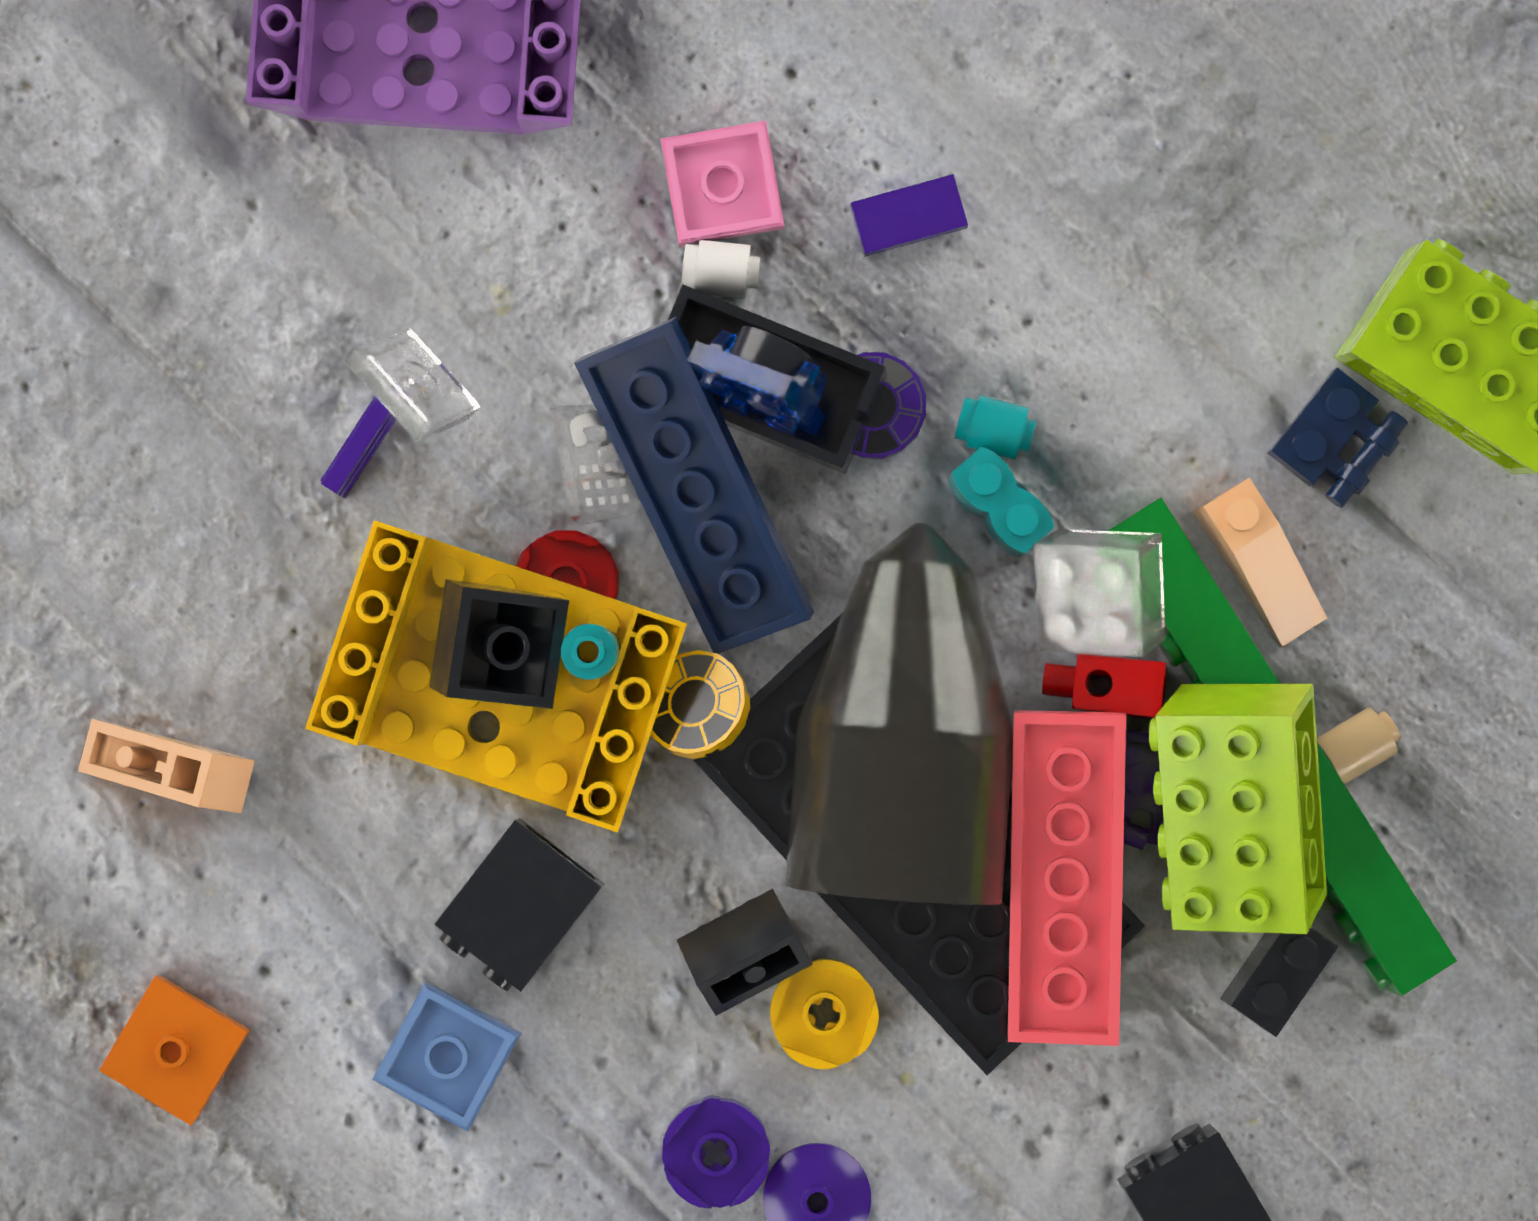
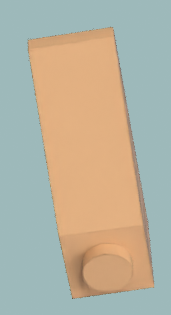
[1193,477,1327,647]
[78,719,255,813]

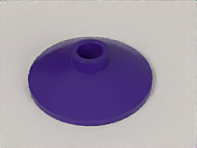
[763,1143,871,1221]

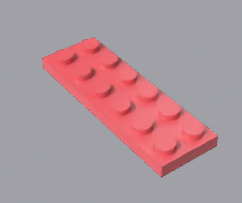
[1008,710,1126,1046]

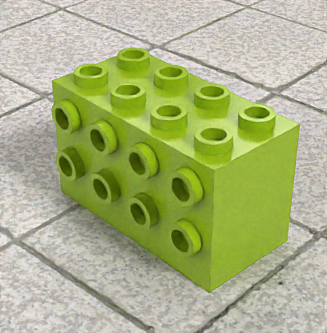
[1334,239,1538,475]
[1149,684,1327,934]

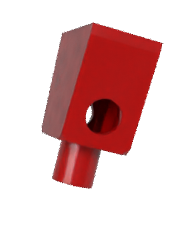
[1042,654,1168,719]

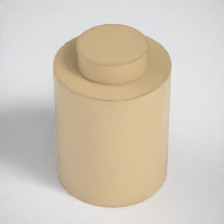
[1317,707,1401,784]

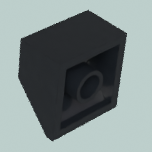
[429,579,569,709]

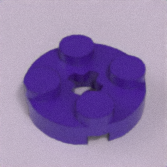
[662,1095,770,1209]

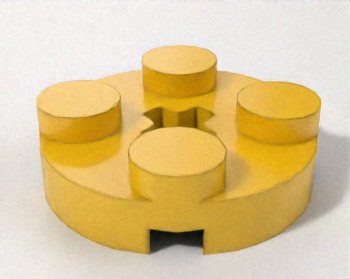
[770,958,879,1069]

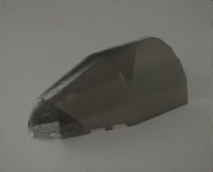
[785,523,1013,905]

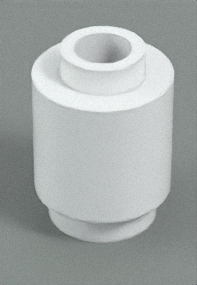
[682,240,760,299]

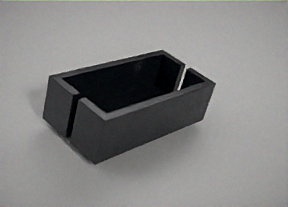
[668,284,887,474]

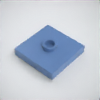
[372,981,521,1132]

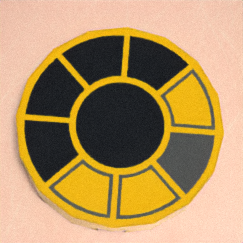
[651,650,750,759]

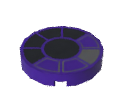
[854,352,926,459]

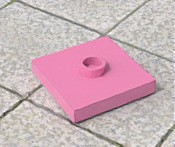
[660,121,784,247]

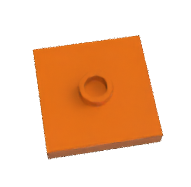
[98,975,251,1126]

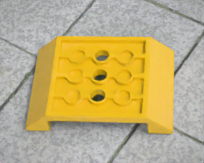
[305,520,687,833]

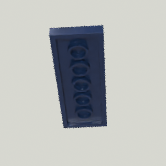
[574,317,814,654]

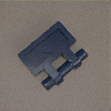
[1267,367,1408,508]

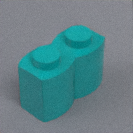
[948,447,1054,558]

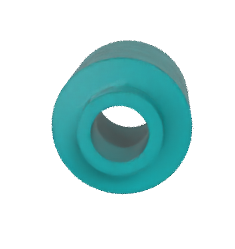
[954,395,1037,460]
[561,624,621,680]

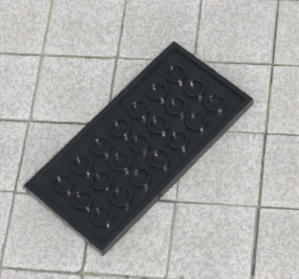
[692,608,1145,1076]

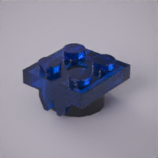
[687,326,827,436]

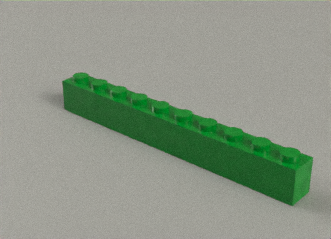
[1099,497,1457,996]

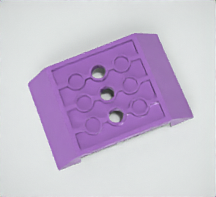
[246,0,581,134]

